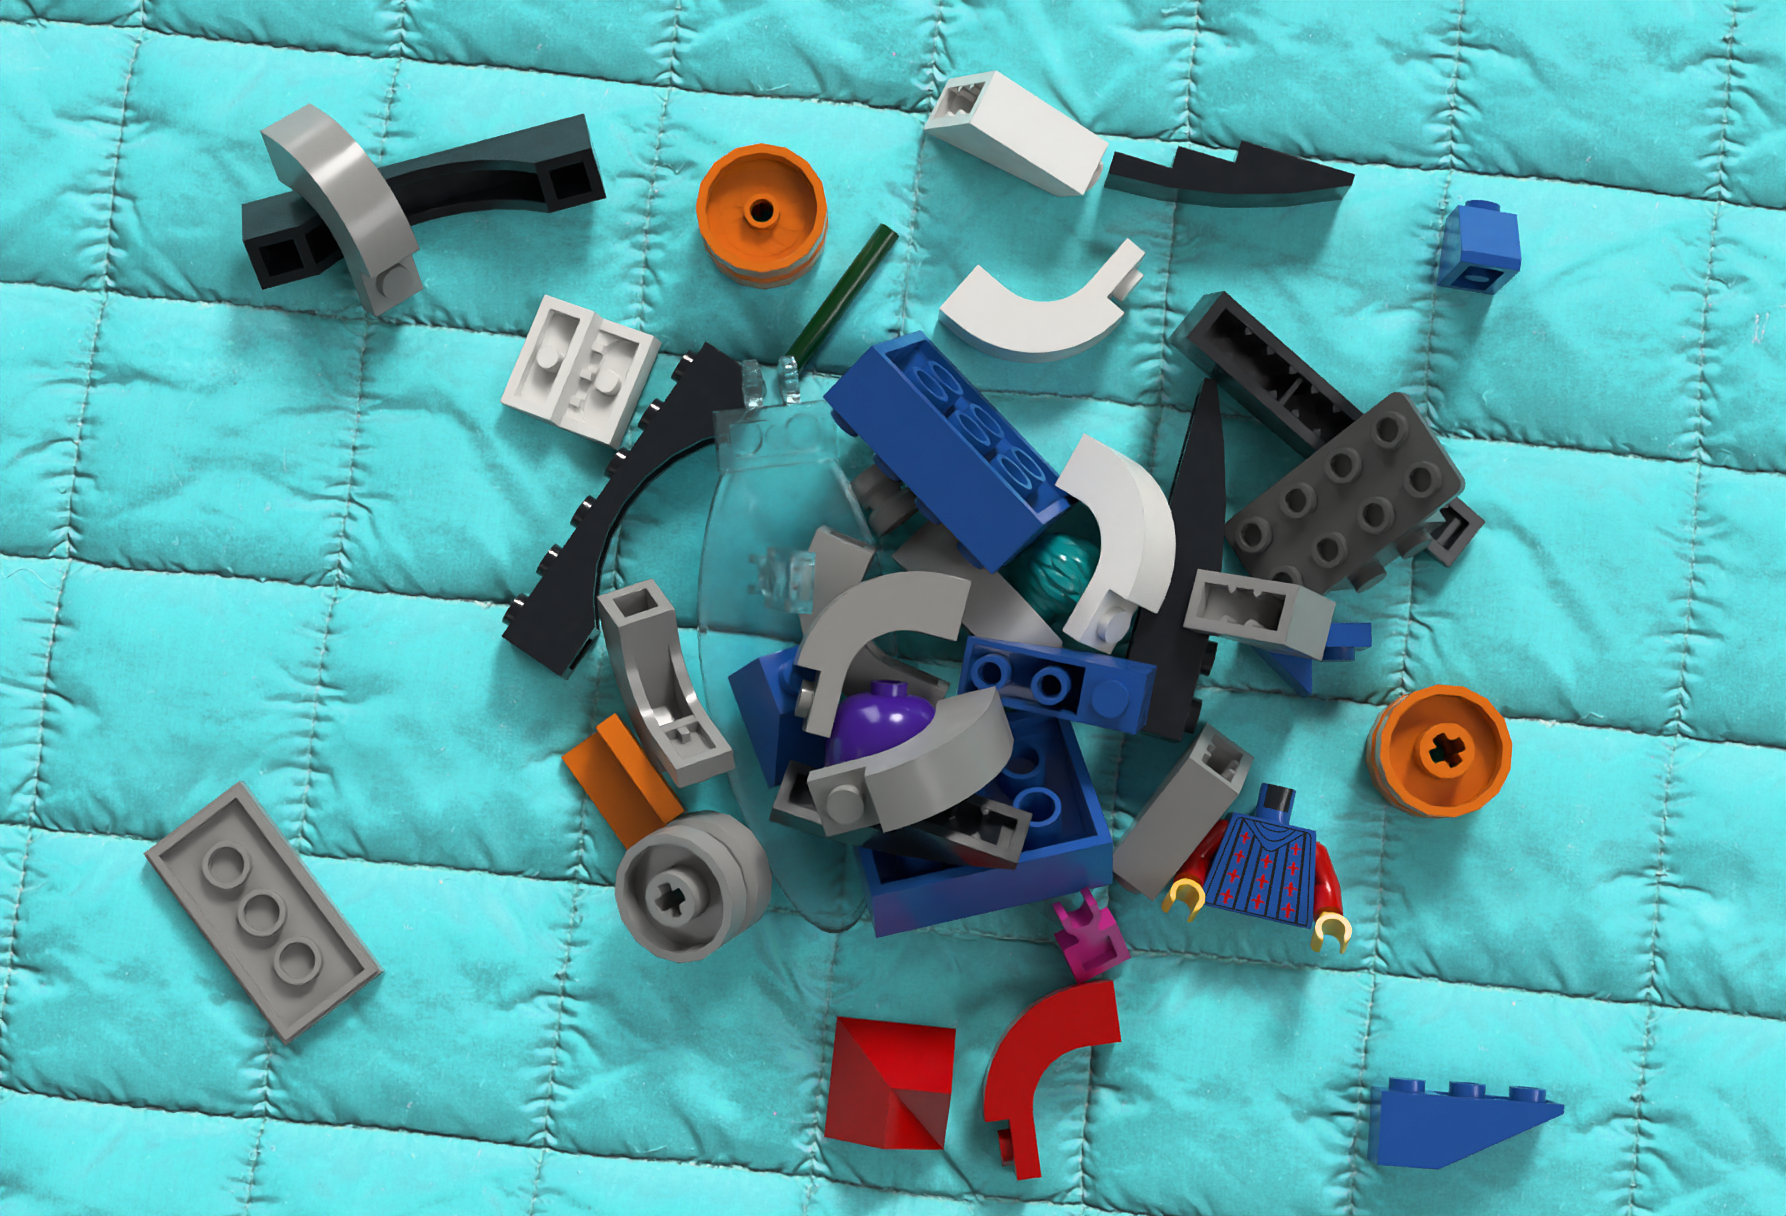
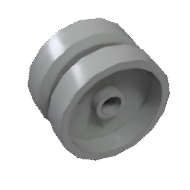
[615,810,773,963]

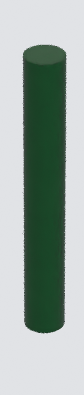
[778,223,899,378]

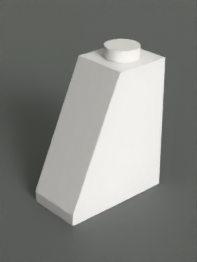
[923,70,1109,197]

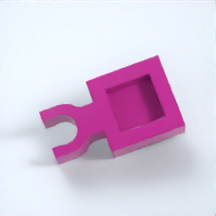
[1052,887,1131,984]

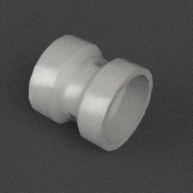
[844,464,919,538]

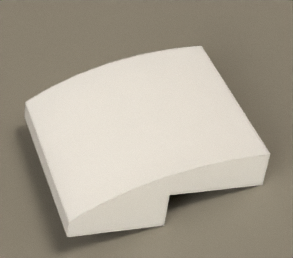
[500,295,662,450]

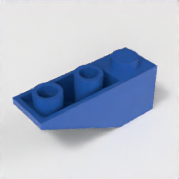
[957,636,1157,735]
[1367,1077,1564,1170]

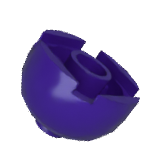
[824,679,936,767]

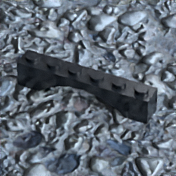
[242,113,607,290]
[502,342,767,680]

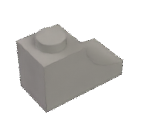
[1183,569,1336,661]

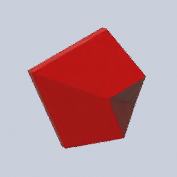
[824,1016,956,1150]

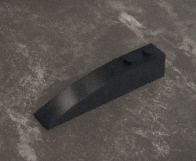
[1167,291,1485,567]
[1125,377,1226,743]

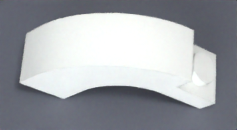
[938,238,1145,363]
[1055,433,1176,655]

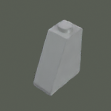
[1113,723,1254,901]

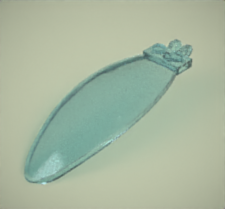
[697,355,899,934]

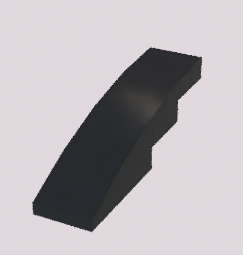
[1104,141,1355,208]
[769,759,1033,870]

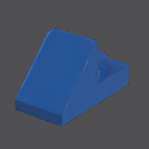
[1249,623,1372,698]

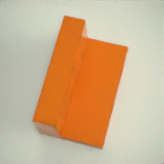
[561,713,688,850]

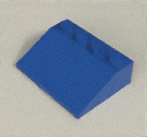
[823,330,1080,574]
[852,710,1113,938]

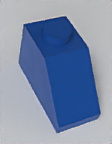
[1436,200,1522,295]
[727,645,825,789]

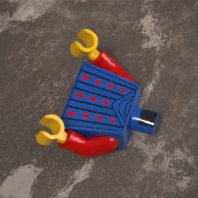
[1161,783,1352,954]

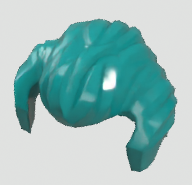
[1010,532,1101,627]

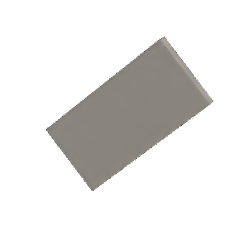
[143,781,385,1045]

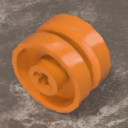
[696,143,829,290]
[1365,684,1513,819]

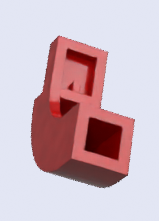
[982,979,1122,1181]

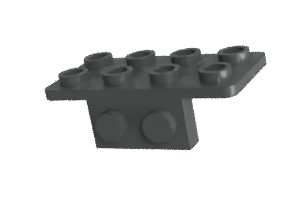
[1224,392,1465,596]

